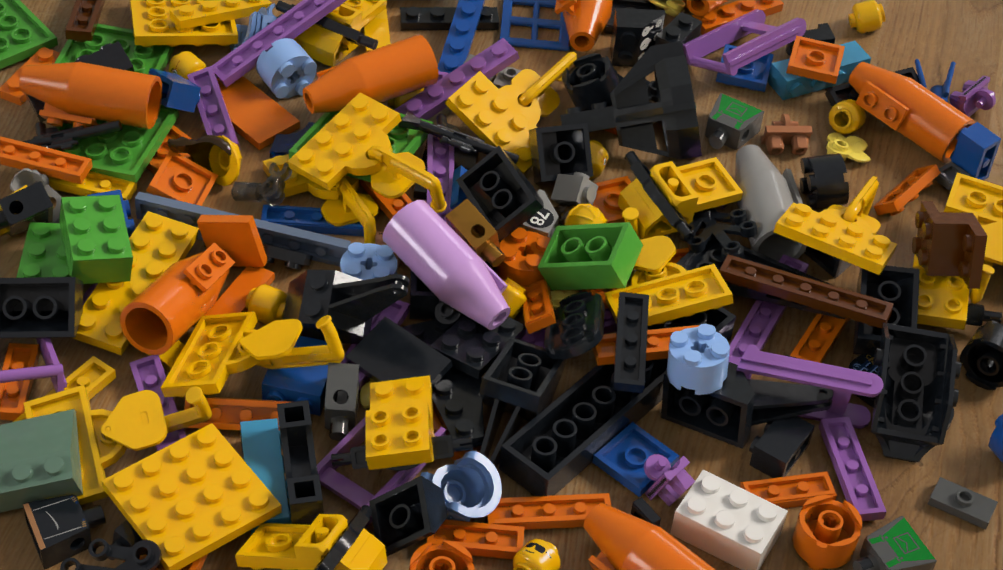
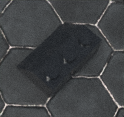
[853,265,920,355]
[0,277,83,338]

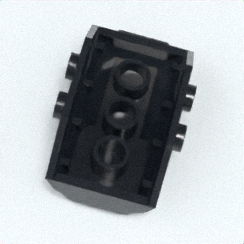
[871,323,961,463]

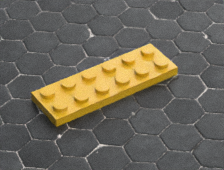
[73,211,199,356]

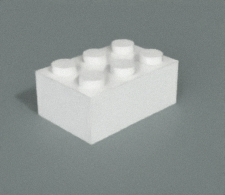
[670,470,788,570]

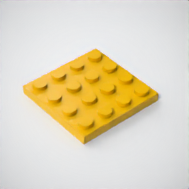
[129,0,238,47]
[101,423,282,570]

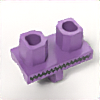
[950,76,996,117]
[644,454,695,507]

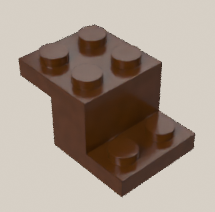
[912,201,987,289]

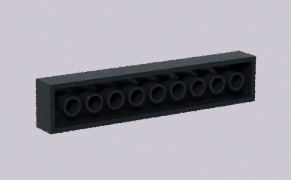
[499,307,736,496]

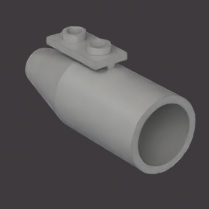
[735,144,807,261]

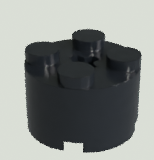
[562,53,620,111]
[800,153,849,210]
[960,321,1003,390]

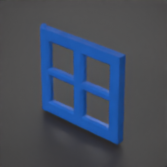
[498,0,571,51]

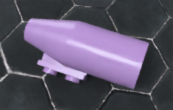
[382,200,511,330]

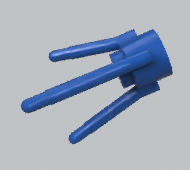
[915,59,956,102]

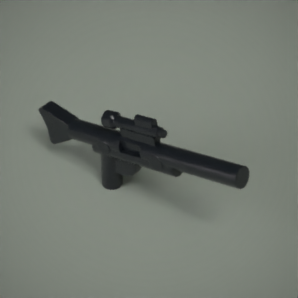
[398,112,519,164]
[22,120,122,151]

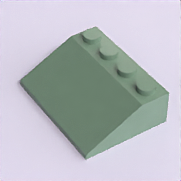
[0,409,83,513]

